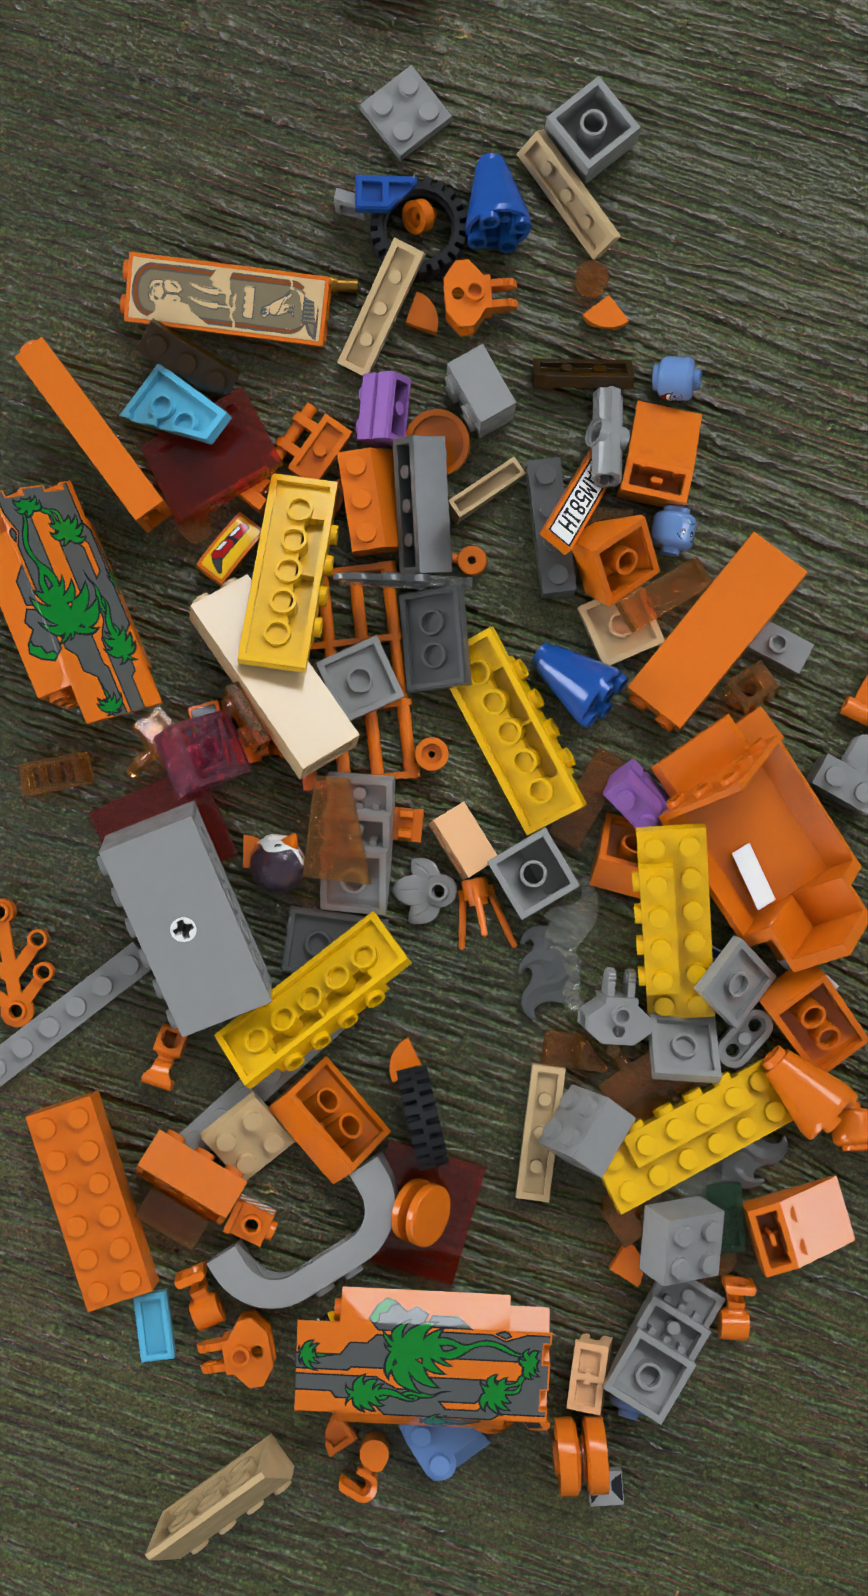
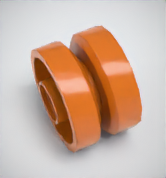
[552,1414,610,1498]

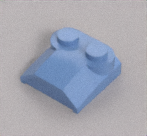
[398,1424,491,1482]

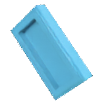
[133,1288,176,1363]

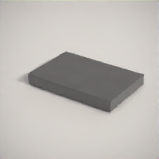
[399,584,472,694]
[281,905,389,973]

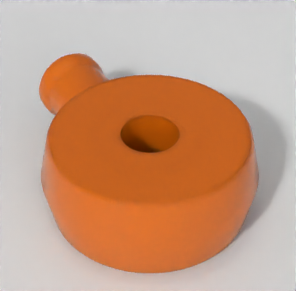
[451,546,487,577]

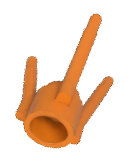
[457,877,517,950]

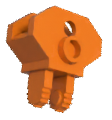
[443,259,518,337]
[197,1309,277,1389]

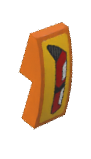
[196,511,262,587]

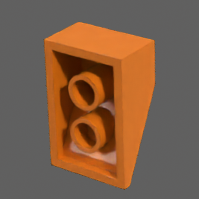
[758,965,868,1072]

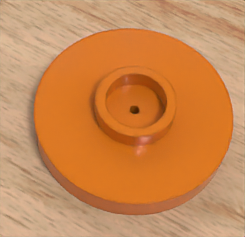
[406,409,471,476]

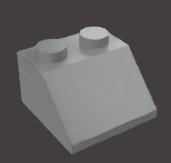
[487,827,580,920]

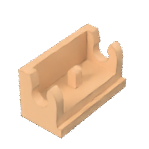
[428,802,497,880]
[566,1333,613,1416]

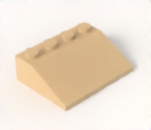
[145,1433,295,1561]

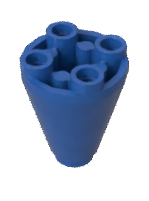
[465,153,532,253]
[531,642,628,728]

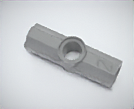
[585,386,630,488]

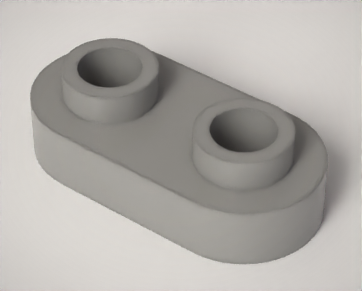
[718,1008,773,1068]

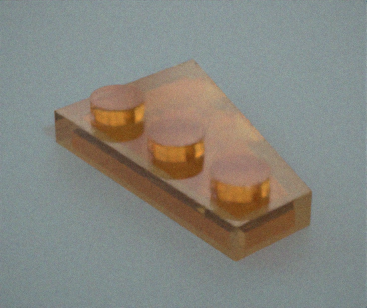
[303,775,371,884]

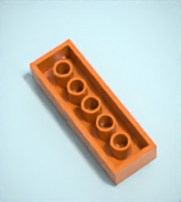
[25,1090,159,1312]

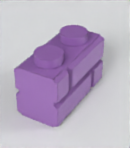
[356,371,411,448]
[603,759,670,828]

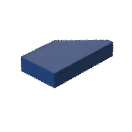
[355,175,417,213]

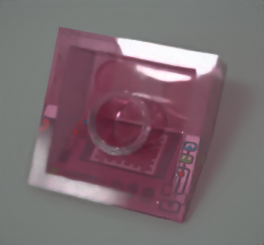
[153,709,252,800]

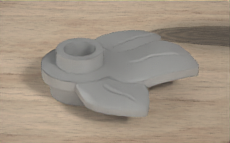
[391,858,457,924]

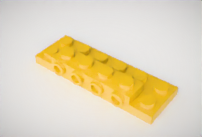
[237,473,339,673]
[449,627,587,835]
[632,823,715,1018]
[214,911,412,1090]
[600,1059,793,1215]

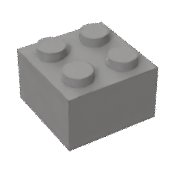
[545,76,641,185]
[444,344,516,439]
[538,1084,636,1178]
[639,1196,725,1286]

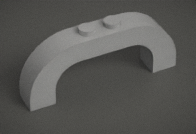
[206,1151,398,1309]

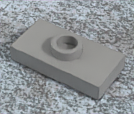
[748,621,814,675]

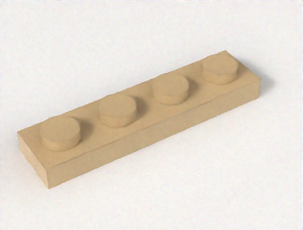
[517,129,621,260]
[337,237,426,376]
[515,1063,566,1202]

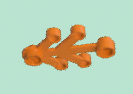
[0,898,55,1027]

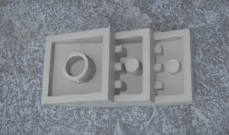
[320,771,395,915]
[602,1280,726,1425]

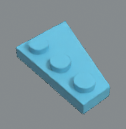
[119,364,232,444]

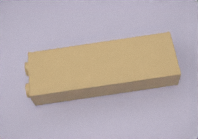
[189,574,360,780]

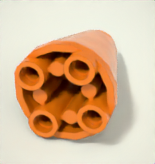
[761,1045,858,1140]

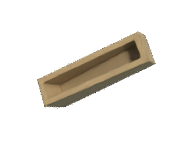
[448,457,526,525]

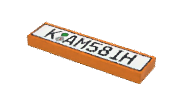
[539,447,608,555]

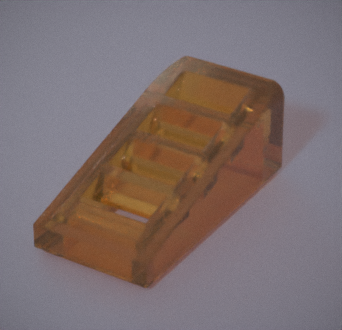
[18,751,94,797]

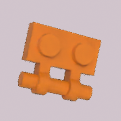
[269,402,353,480]

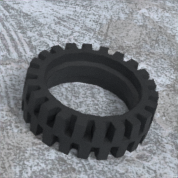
[370,176,467,283]
[396,1064,449,1171]

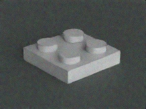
[360,65,452,161]
[316,635,405,721]
[693,935,777,1029]
[648,1013,722,1083]

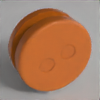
[391,1178,451,1248]

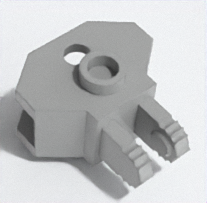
[577,967,653,1046]

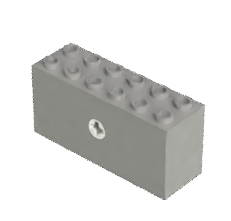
[97,801,272,1038]

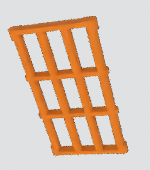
[302,560,421,792]

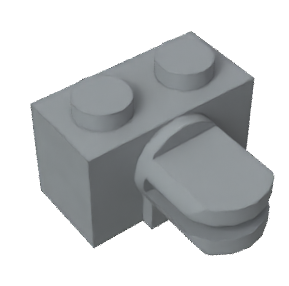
[806,735,868,816]

